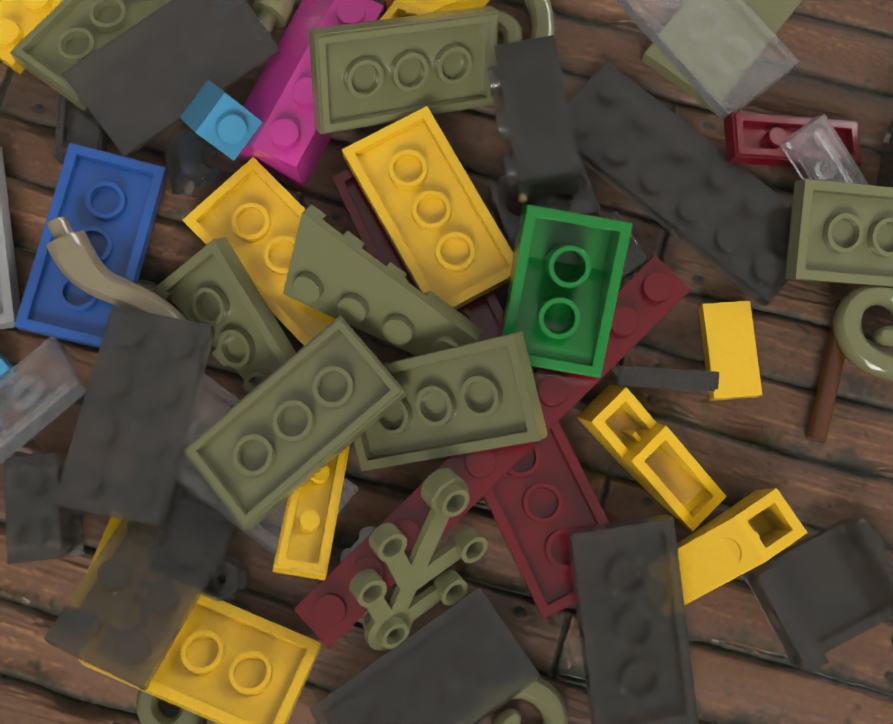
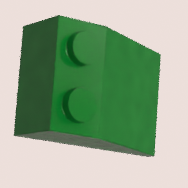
[501,204,633,378]

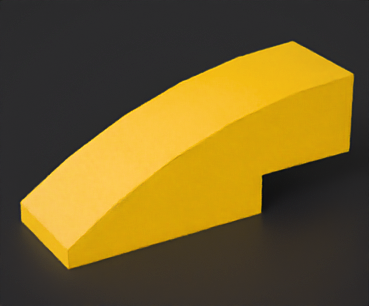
[577,384,727,532]

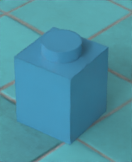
[180,79,263,161]

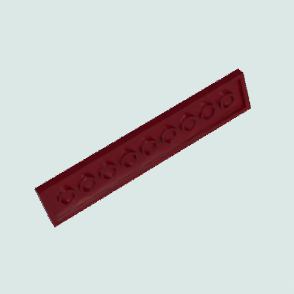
[332,169,635,619]

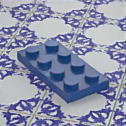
[14,143,168,351]

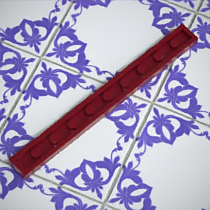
[293,256,691,648]

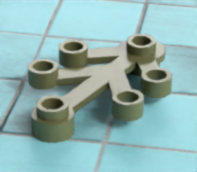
[349,468,488,651]

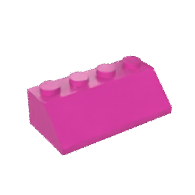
[237,0,384,188]

